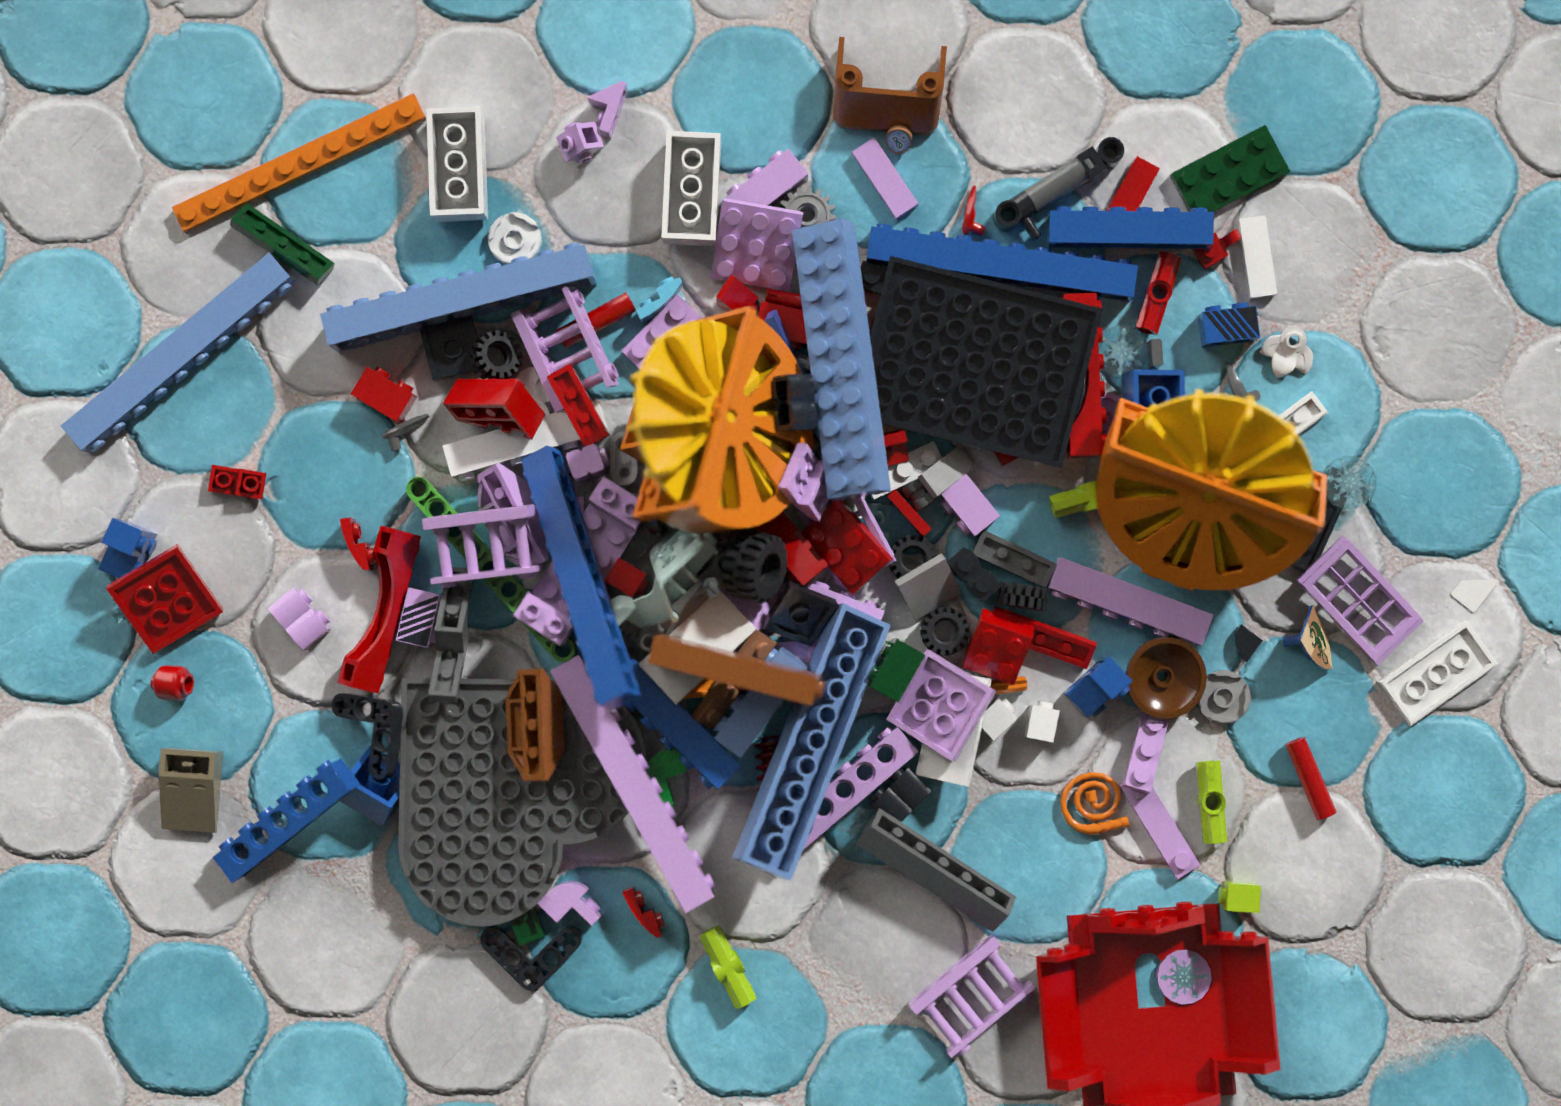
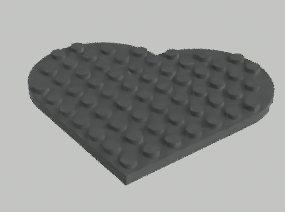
[398,678,647,926]

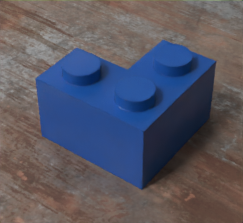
[98,518,157,578]
[1063,657,1132,718]

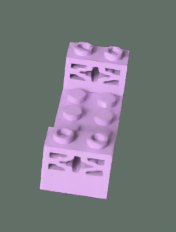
[513,476,643,648]

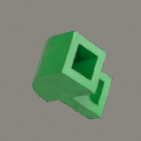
[646,748,688,806]

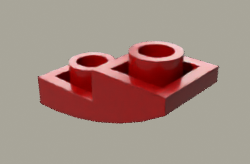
[208,465,267,500]
[340,517,376,571]
[622,886,666,938]

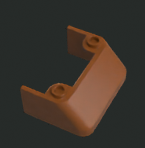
[832,37,947,135]

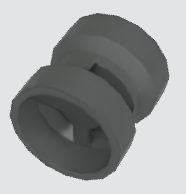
[901,479,938,512]

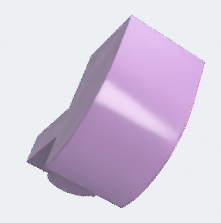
[537,881,601,926]

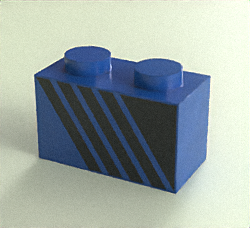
[1198,302,1260,347]

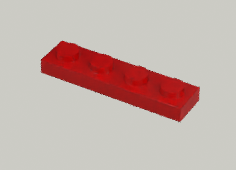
[993,606,1097,669]

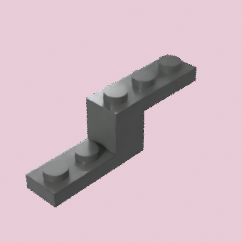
[428,567,474,703]

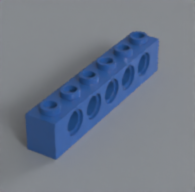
[212,758,361,883]

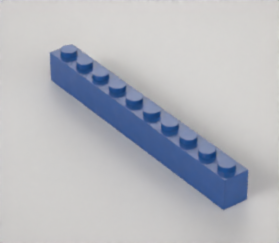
[866,224,1138,302]
[521,445,641,710]

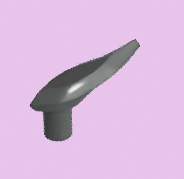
[1226,362,1260,402]
[382,414,429,451]

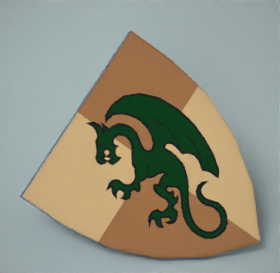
[1283,605,1333,669]

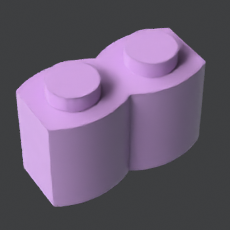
[268,588,331,650]

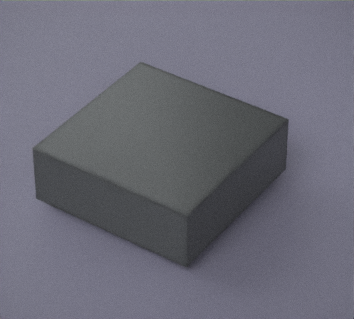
[1147,338,1163,369]

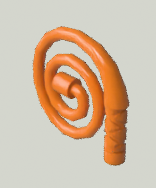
[1060,772,1130,835]

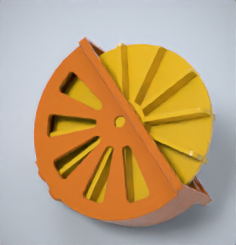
[620,306,816,534]
[1096,389,1327,591]

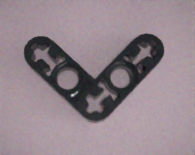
[331,693,403,779]
[480,926,583,991]

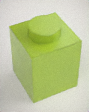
[1218,881,1261,913]

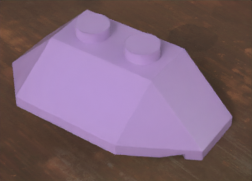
[477,463,549,566]

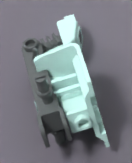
[610,527,729,651]

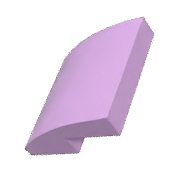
[778,443,829,521]

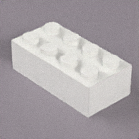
[426,106,488,222]
[661,131,721,246]

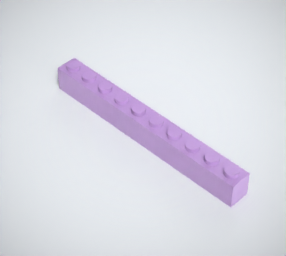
[550,655,717,913]

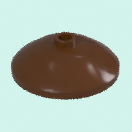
[1126,637,1207,719]

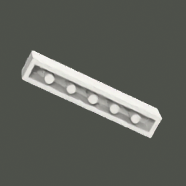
[443,400,609,482]

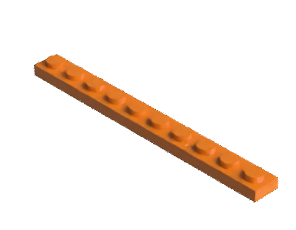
[172,93,426,233]

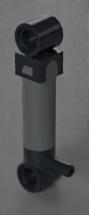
[993,137,1124,241]

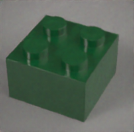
[867,638,925,703]

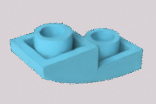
[636,277,683,324]

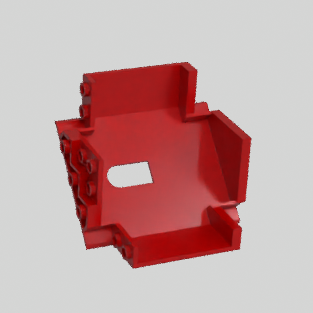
[1036,901,1281,1106]

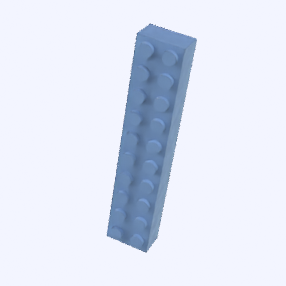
[792,218,891,501]
[320,243,597,353]
[732,603,891,881]

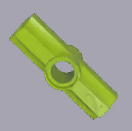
[1049,480,1098,519]
[1196,760,1227,844]
[699,925,757,1009]

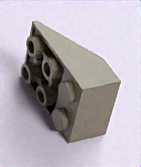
[159,747,224,833]

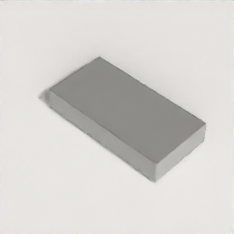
[918,446,974,499]

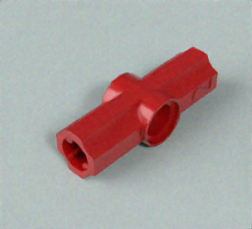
[1135,251,1182,335]

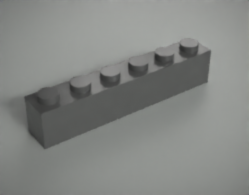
[856,808,1016,932]

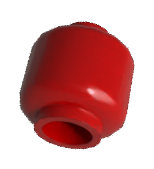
[151,665,194,701]

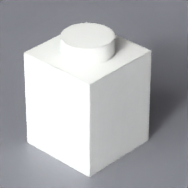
[981,698,1017,741]
[1024,701,1060,743]

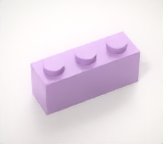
[725,148,808,206]

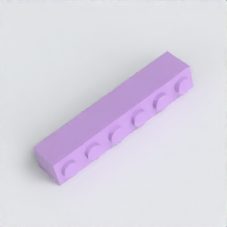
[1046,557,1213,647]

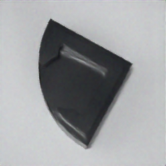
[1235,624,1263,662]

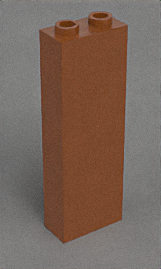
[648,634,825,705]

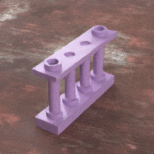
[511,286,619,413]
[422,504,543,588]
[908,934,1036,1058]

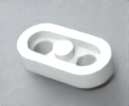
[610,432,638,486]

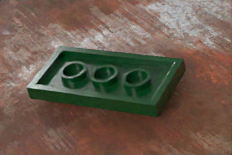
[1169,125,1290,212]

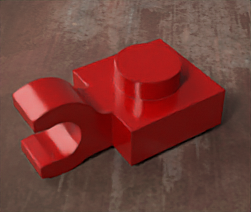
[1192,229,1242,270]

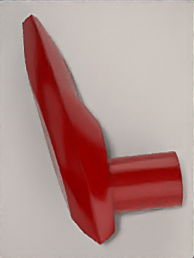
[962,185,986,236]

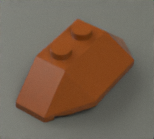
[506,669,564,781]

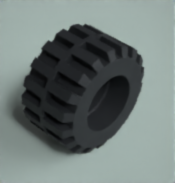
[721,529,788,603]

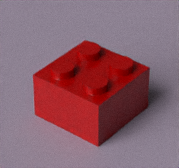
[963,608,1034,685]

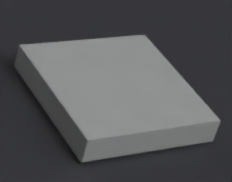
[895,553,962,621]

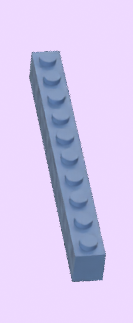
[61,253,295,453]

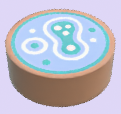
[885,125,912,153]

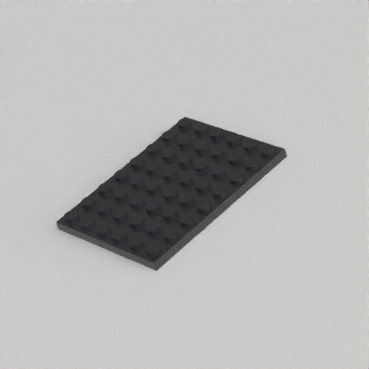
[870,256,1103,468]

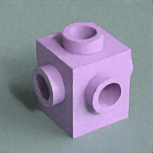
[556,122,604,164]

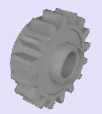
[780,186,836,228]

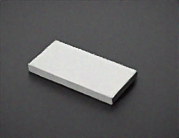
[639,590,756,704]
[1377,620,1498,726]
[916,675,992,787]

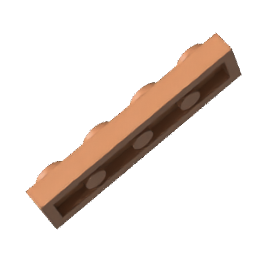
[691,629,777,730]

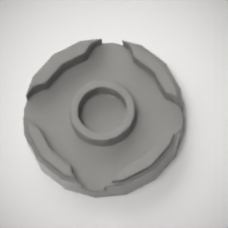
[1197,670,1251,724]

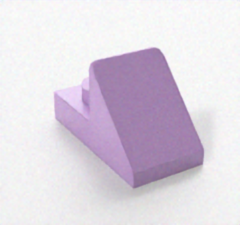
[587,81,628,139]

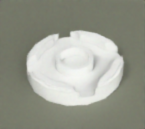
[488,212,542,265]

